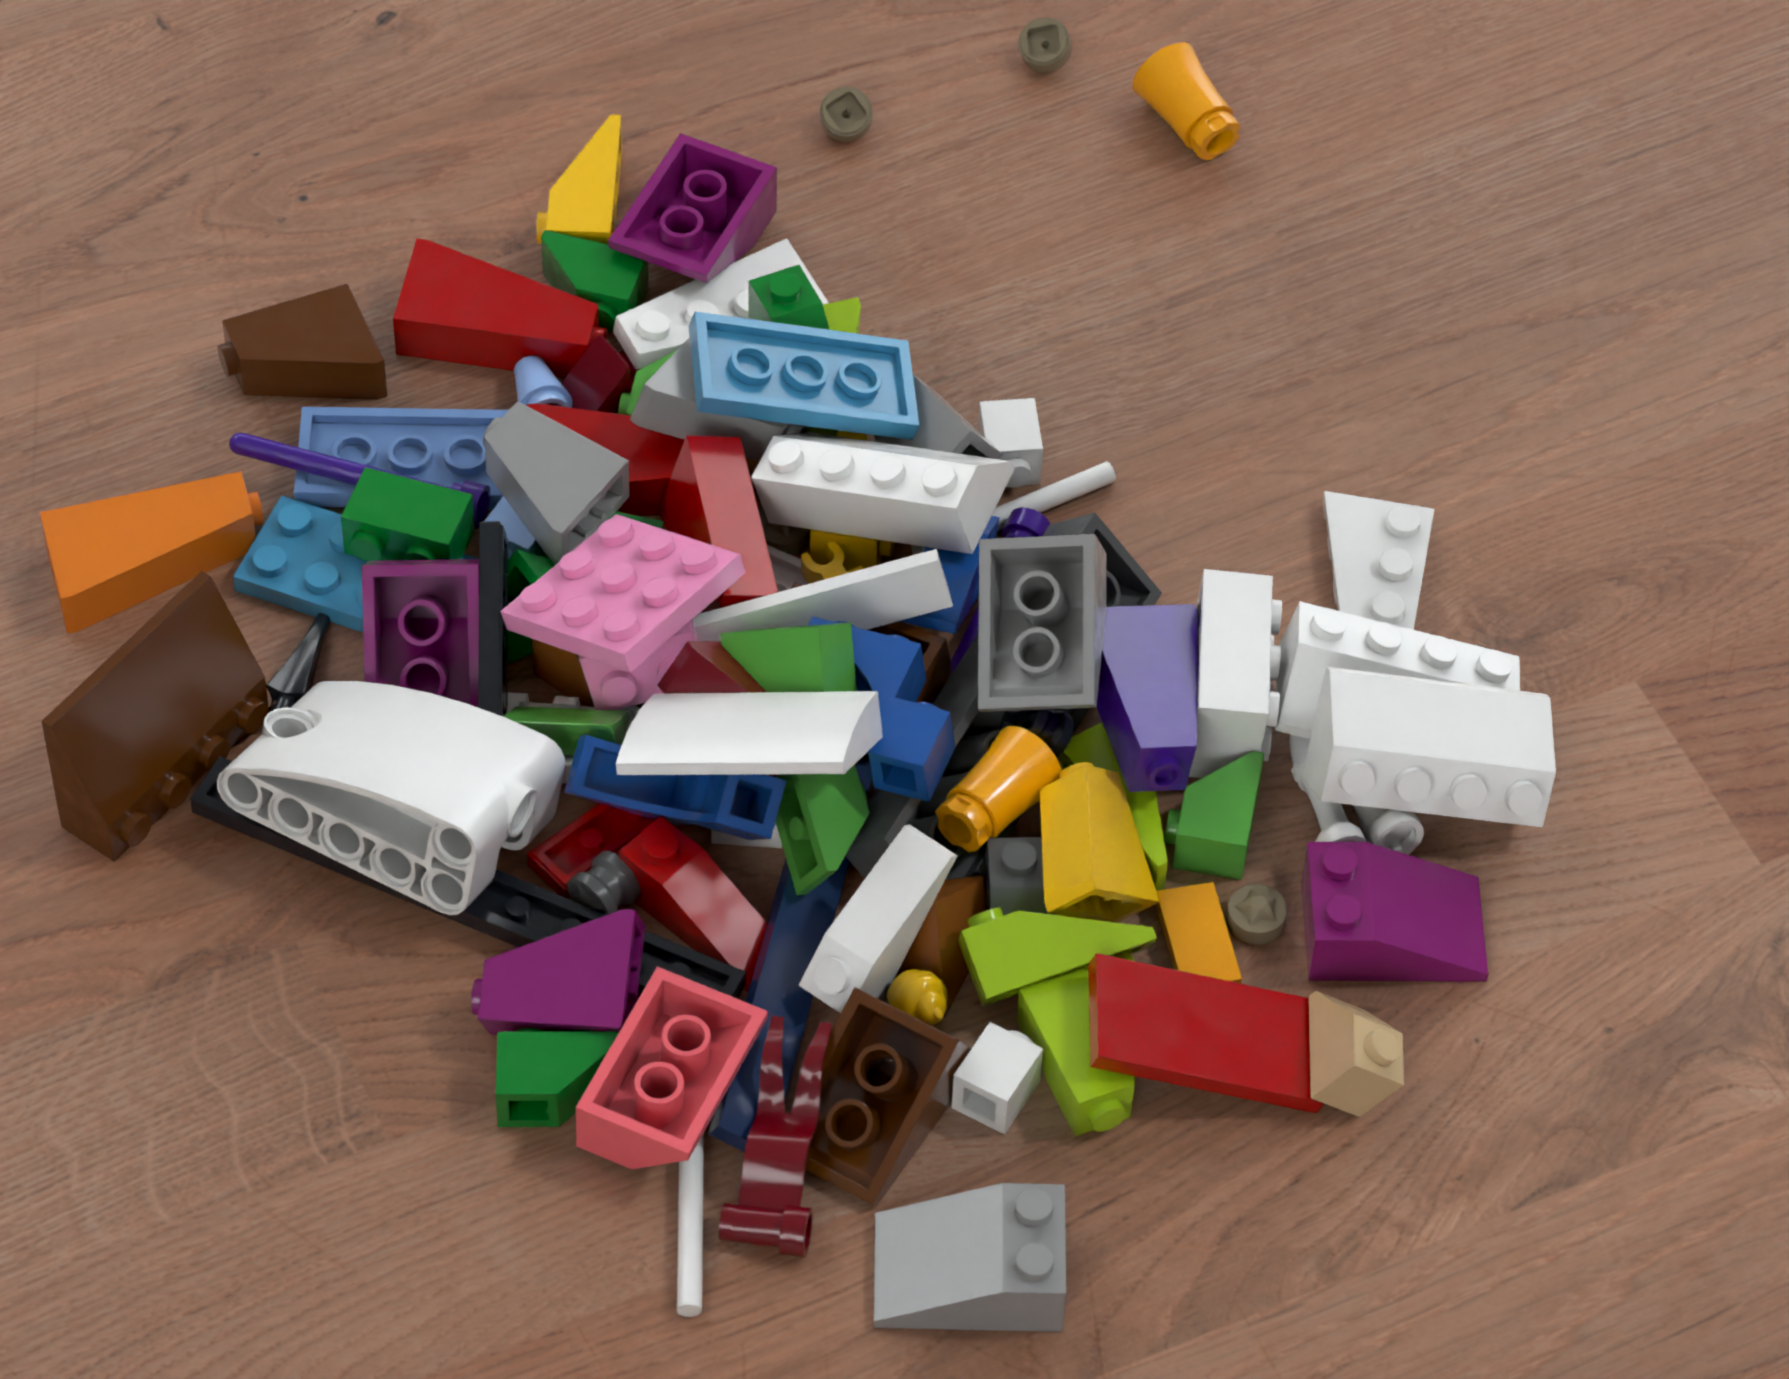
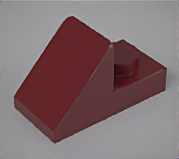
[561,335,642,414]

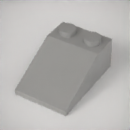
[978,534,1106,712]
[873,1183,1066,1332]

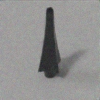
[266,613,330,712]

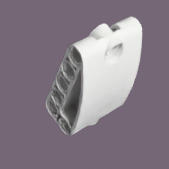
[217,681,565,915]

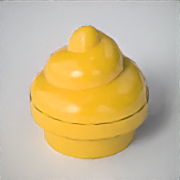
[887,969,948,1026]

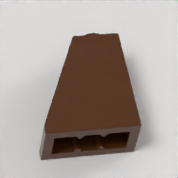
[217,284,387,399]

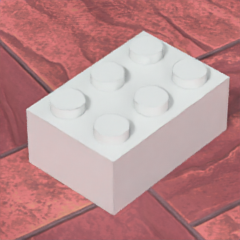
[1189,569,1282,778]

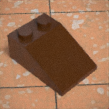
[788,987,971,1207]

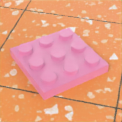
[500,514,746,673]

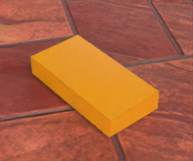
[1155,882,1242,984]

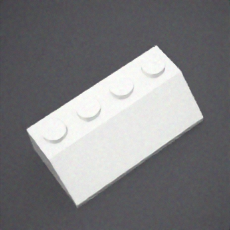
[751,432,1015,554]
[1275,601,1520,739]
[1302,666,1556,827]

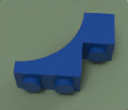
[808,616,955,802]
[564,735,786,840]

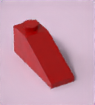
[619,816,767,992]

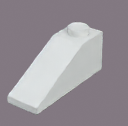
[799,825,957,1013]

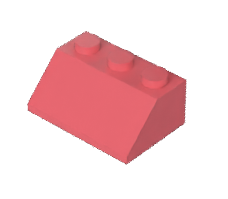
[576,966,768,1169]

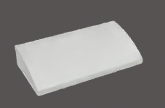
[616,691,883,775]

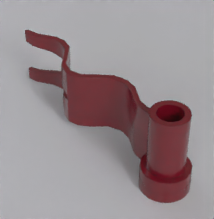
[719,1015,832,1258]

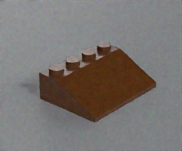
[41,571,269,862]

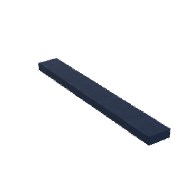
[709,757,872,1152]

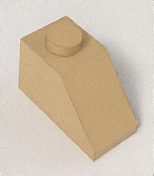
[1309,991,1404,1117]

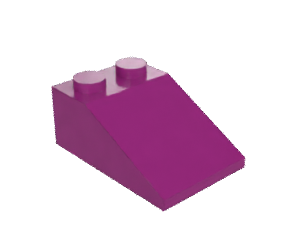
[608,133,777,283]
[361,559,479,707]
[1301,842,1488,982]

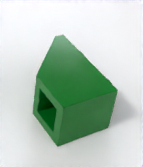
[495,1028,619,1127]

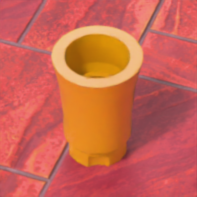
[1132,42,1240,160]
[935,726,1062,852]

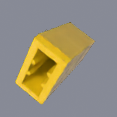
[1040,762,1160,923]

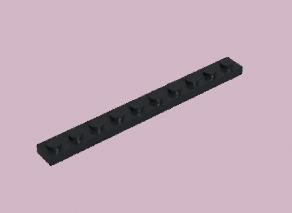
[190,756,746,999]

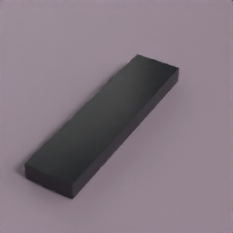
[478,521,508,717]

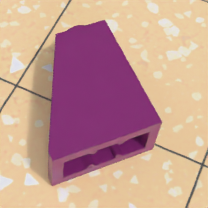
[471,909,646,1035]

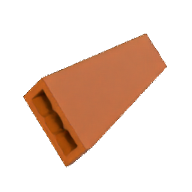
[40,471,264,634]

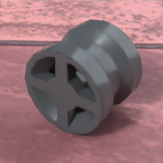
[567,851,641,915]

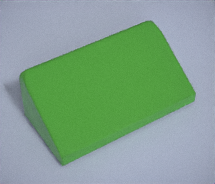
[503,706,630,756]

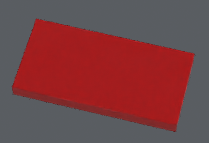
[1088,953,1325,1114]

